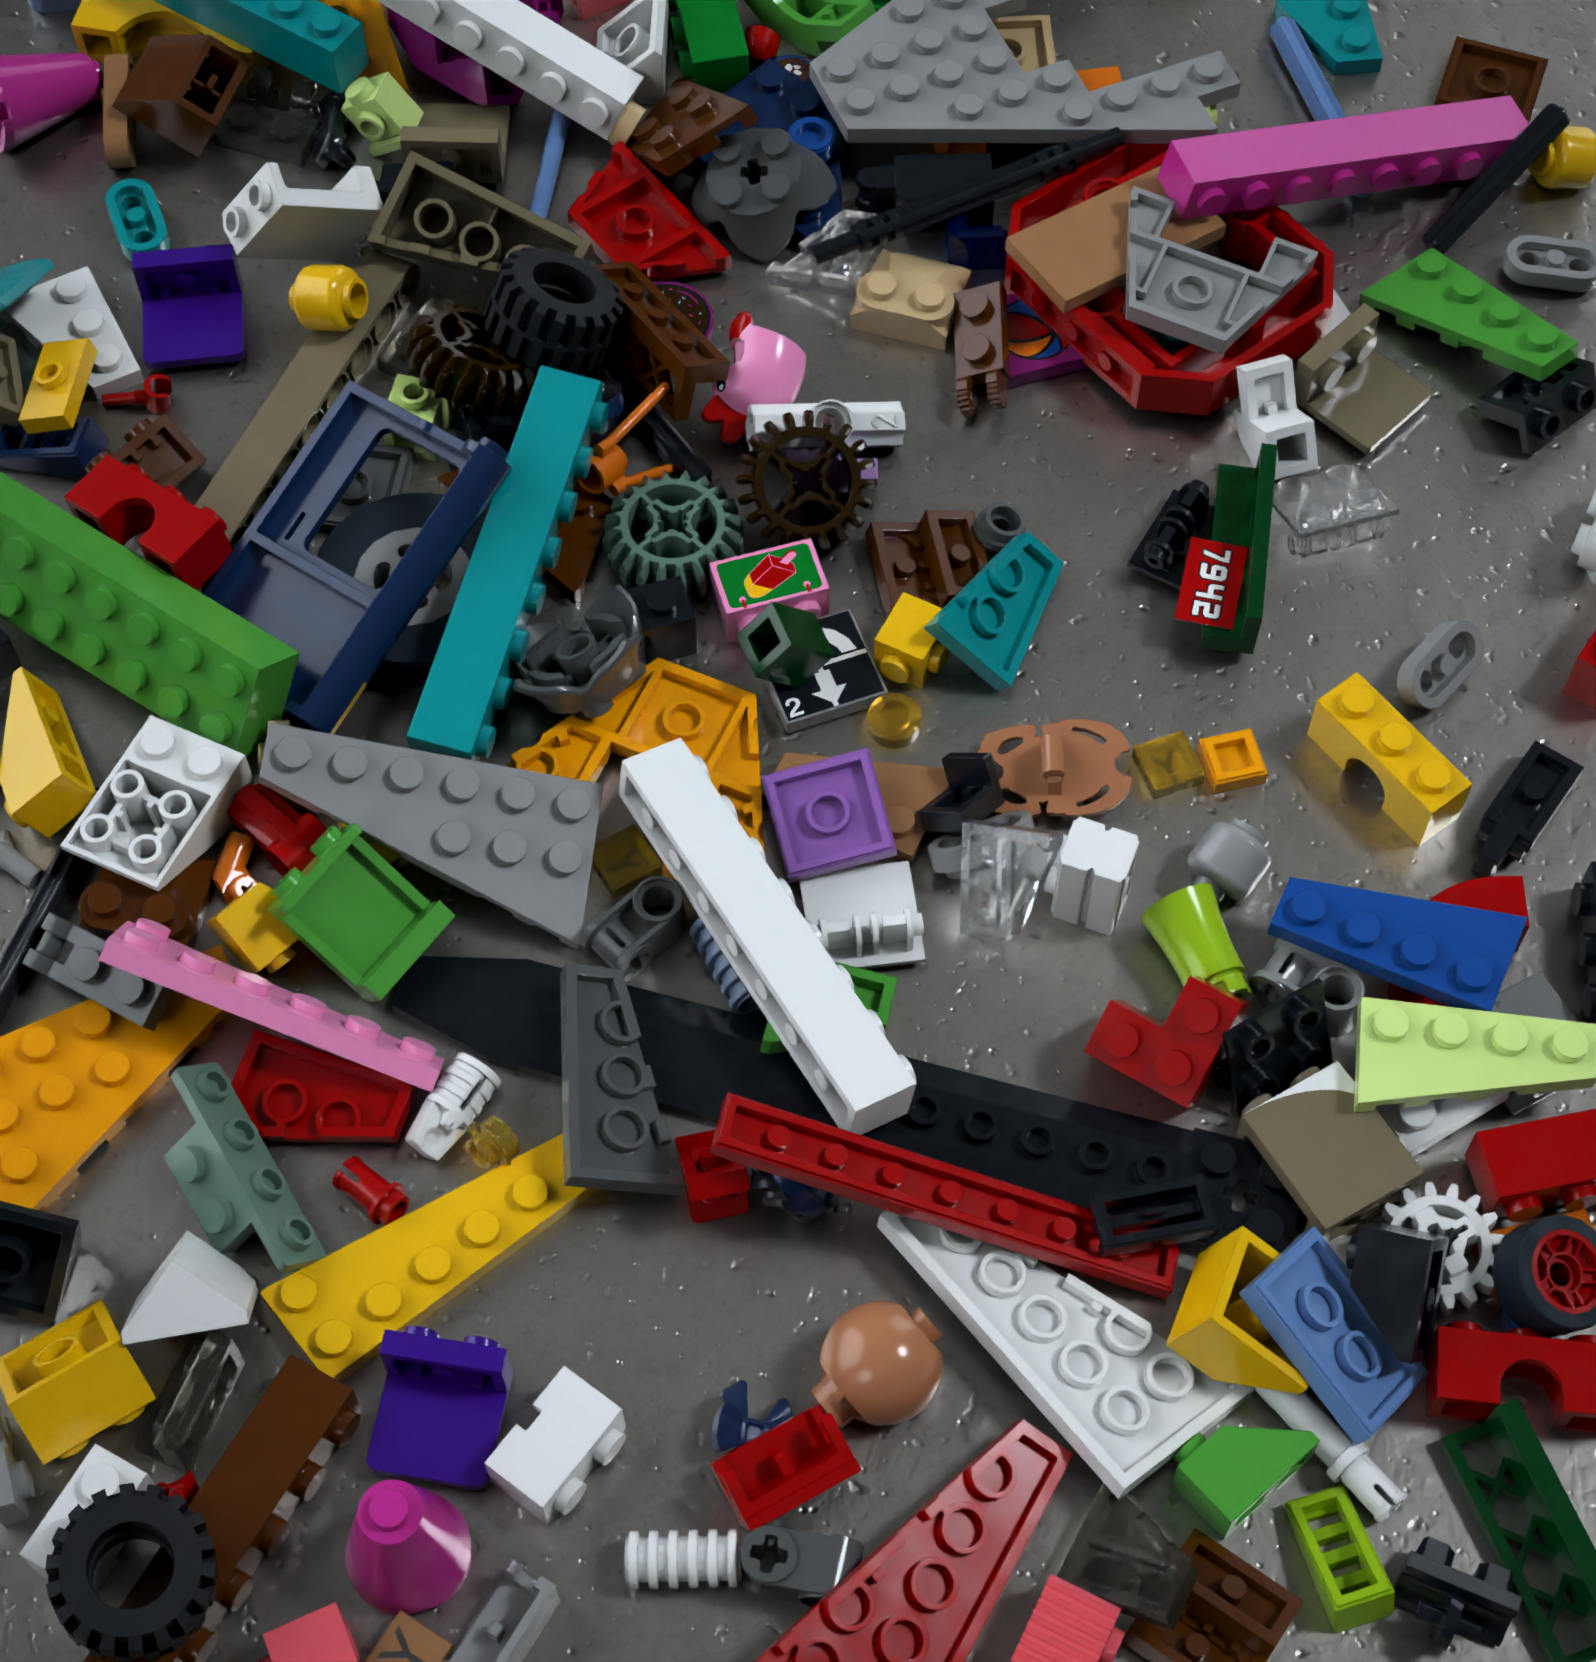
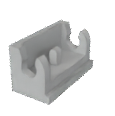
[443,1559,561,1662]

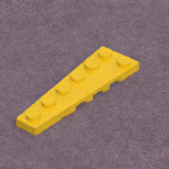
[259,1133,600,1382]

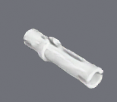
[1255,1387,1408,1523]

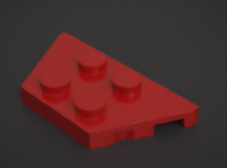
[567,141,731,281]

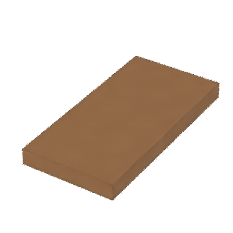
[1005,166,1226,314]

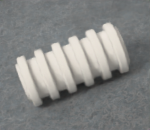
[624,1529,742,1589]

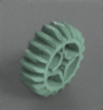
[603,469,744,598]

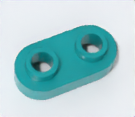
[105,178,171,261]

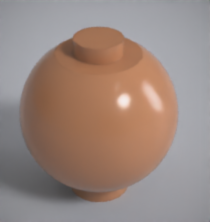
[811,1300,943,1428]

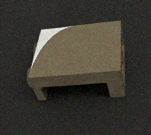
[1236,1060,1424,1245]

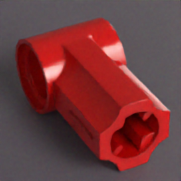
[226,783,327,877]

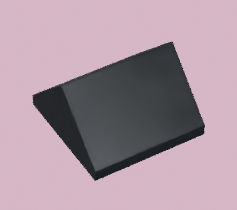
[0,1201,81,1326]

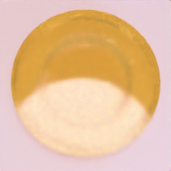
[867,693,922,749]

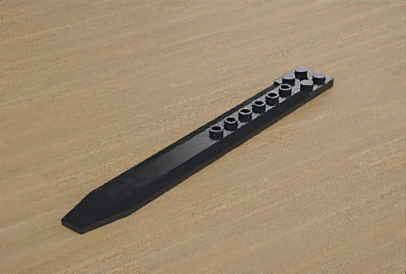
[391,956,1300,1253]

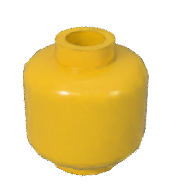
[1528,125,1596,190]
[289,264,369,332]

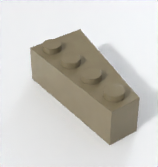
[366,150,594,278]

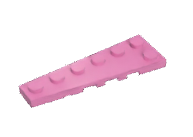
[98,918,444,1093]

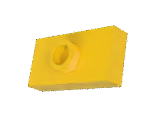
[18,338,98,434]

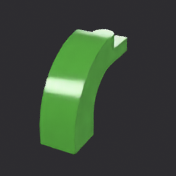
[744,0,876,57]

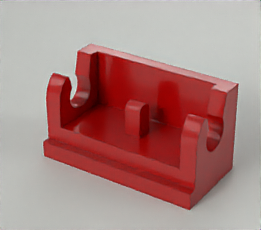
[709,1403,862,1532]

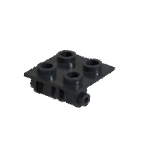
[1127,480,1213,590]
[1212,978,1333,1117]

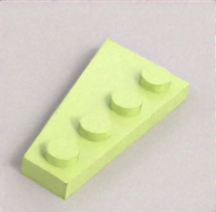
[1354,997,1596,1113]

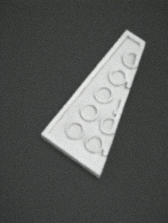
[876,1211,1255,1500]

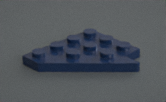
[690,58,843,250]

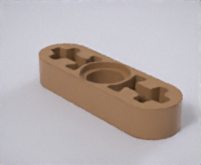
[103,53,136,169]

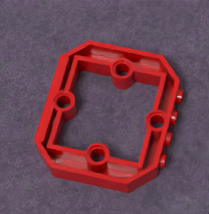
[1004,144,1334,416]

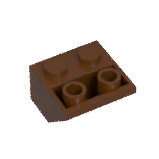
[112,34,252,158]

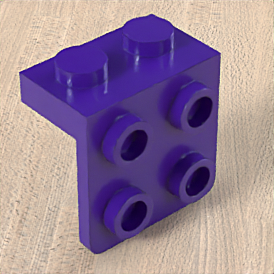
[132,244,245,369]
[366,1326,514,1490]

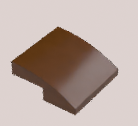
[865,510,988,619]
[1122,1528,1304,1662]

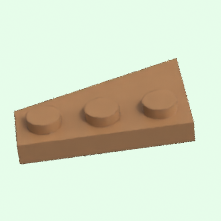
[762,752,949,867]

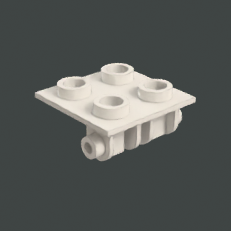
[799,861,926,969]

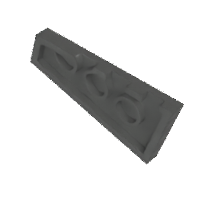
[560,963,686,1196]

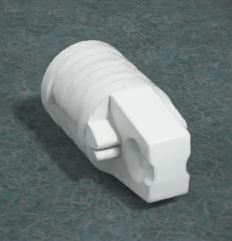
[405,1052,501,1161]

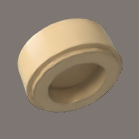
[608,101,647,146]

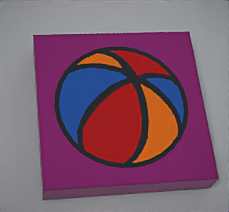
[1007,293,1088,389]

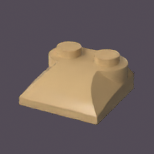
[850,249,972,351]

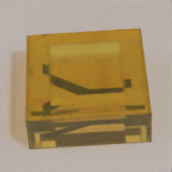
[1132,730,1205,800]
[592,824,662,899]

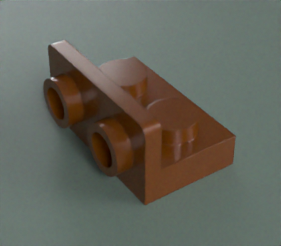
[85,413,207,488]

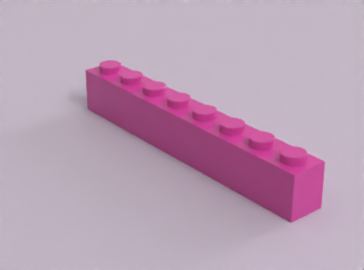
[1157,95,1529,220]

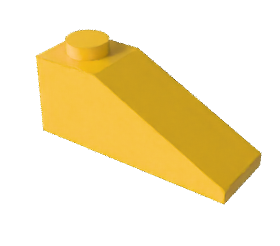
[0,666,97,838]

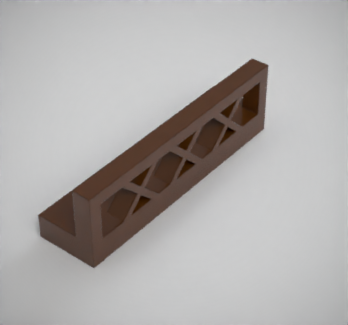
[592,262,731,421]

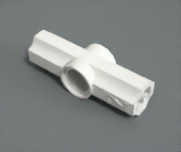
[745,399,906,451]

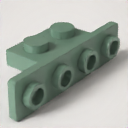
[163,1062,326,1272]

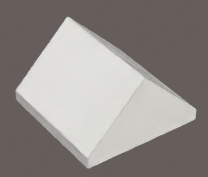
[596,0,670,104]
[121,1230,259,1345]

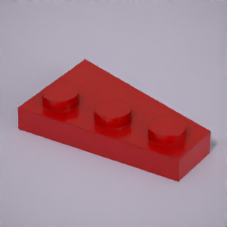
[231,1029,419,1143]

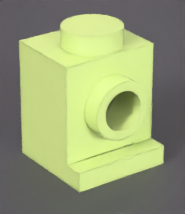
[341,72,424,157]

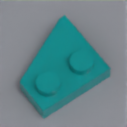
[1274,0,1383,76]

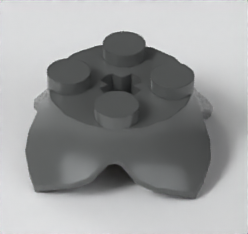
[691,127,838,264]
[512,584,646,718]

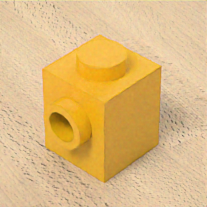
[874,592,950,689]

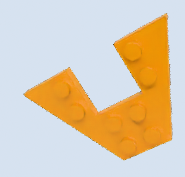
[504,657,765,882]

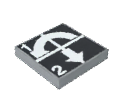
[764,608,888,734]

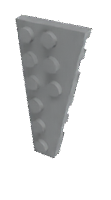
[258,722,604,950]

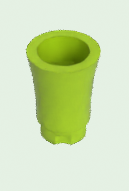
[1141,883,1251,1000]

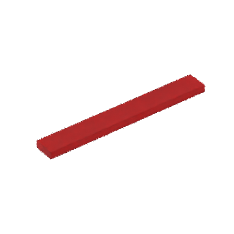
[709,1092,1180,1300]

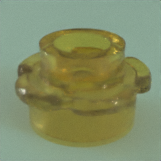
[466,1116,520,1170]

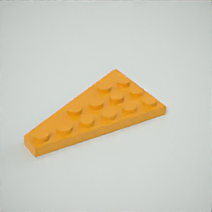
[0,944,232,1211]

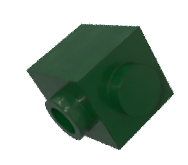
[736,602,835,688]

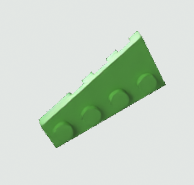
[1359,247,1579,382]

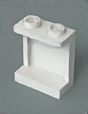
[222,162,383,261]

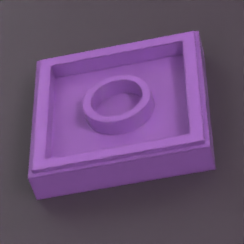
[761,748,898,884]

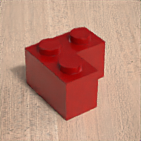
[1083,976,1250,1108]

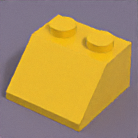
[1166,1226,1309,1394]
[0,1299,156,1465]

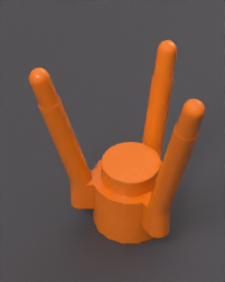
[577,382,677,497]

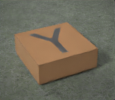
[365,1610,454,1662]

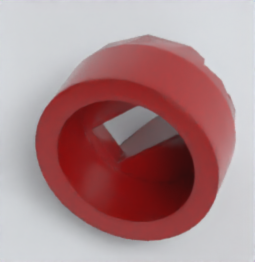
[744,25,781,67]

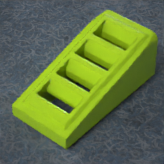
[1284,1484,1395,1633]

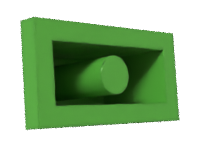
[1170,1426,1320,1540]

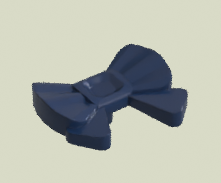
[711,1380,794,1452]

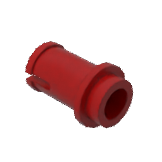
[333,1156,410,1225]

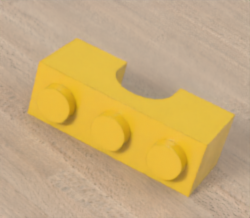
[1307,672,1472,846]

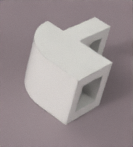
[1233,354,1318,480]

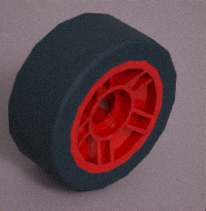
[1492,1214,1596,1338]

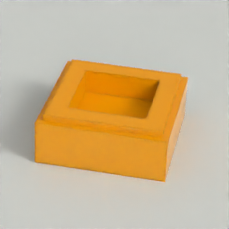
[1197,728,1268,794]

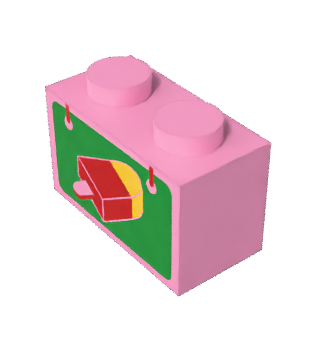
[709,538,830,643]

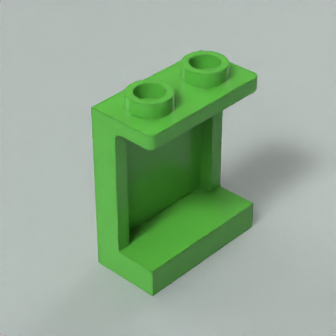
[267,822,456,1002]

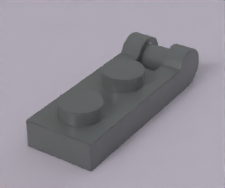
[22,912,175,1031]

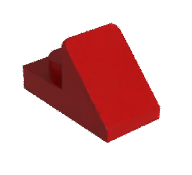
[674,1130,750,1223]

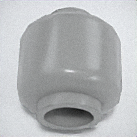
[1187,818,1271,904]

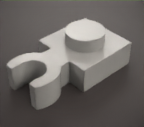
[0,1411,35,1528]

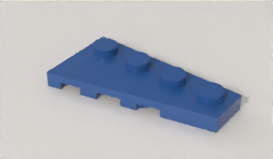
[1267,877,1528,1012]

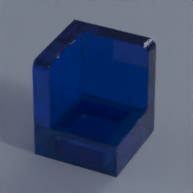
[944,212,1008,270]

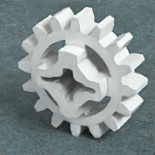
[1382,1182,1505,1316]

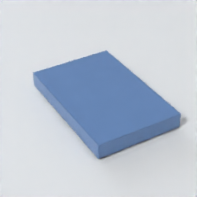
[1238,1226,1430,1445]

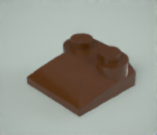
[79,857,218,949]

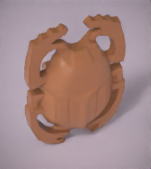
[977,719,1132,818]

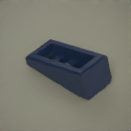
[0,416,109,479]

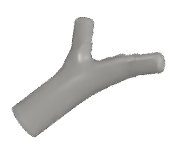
[0,830,45,889]

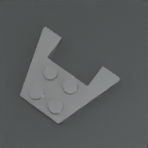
[1125,186,1318,355]

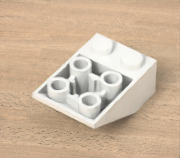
[60,715,255,891]

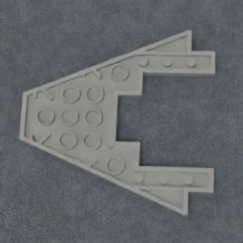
[809,0,1241,144]

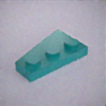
[924,531,1064,691]

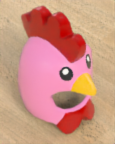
[701,311,807,446]

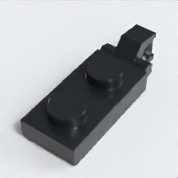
[1471,740,1584,877]

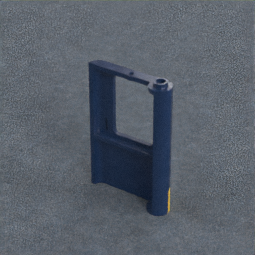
[203,380,512,734]

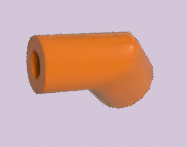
[212,832,258,905]

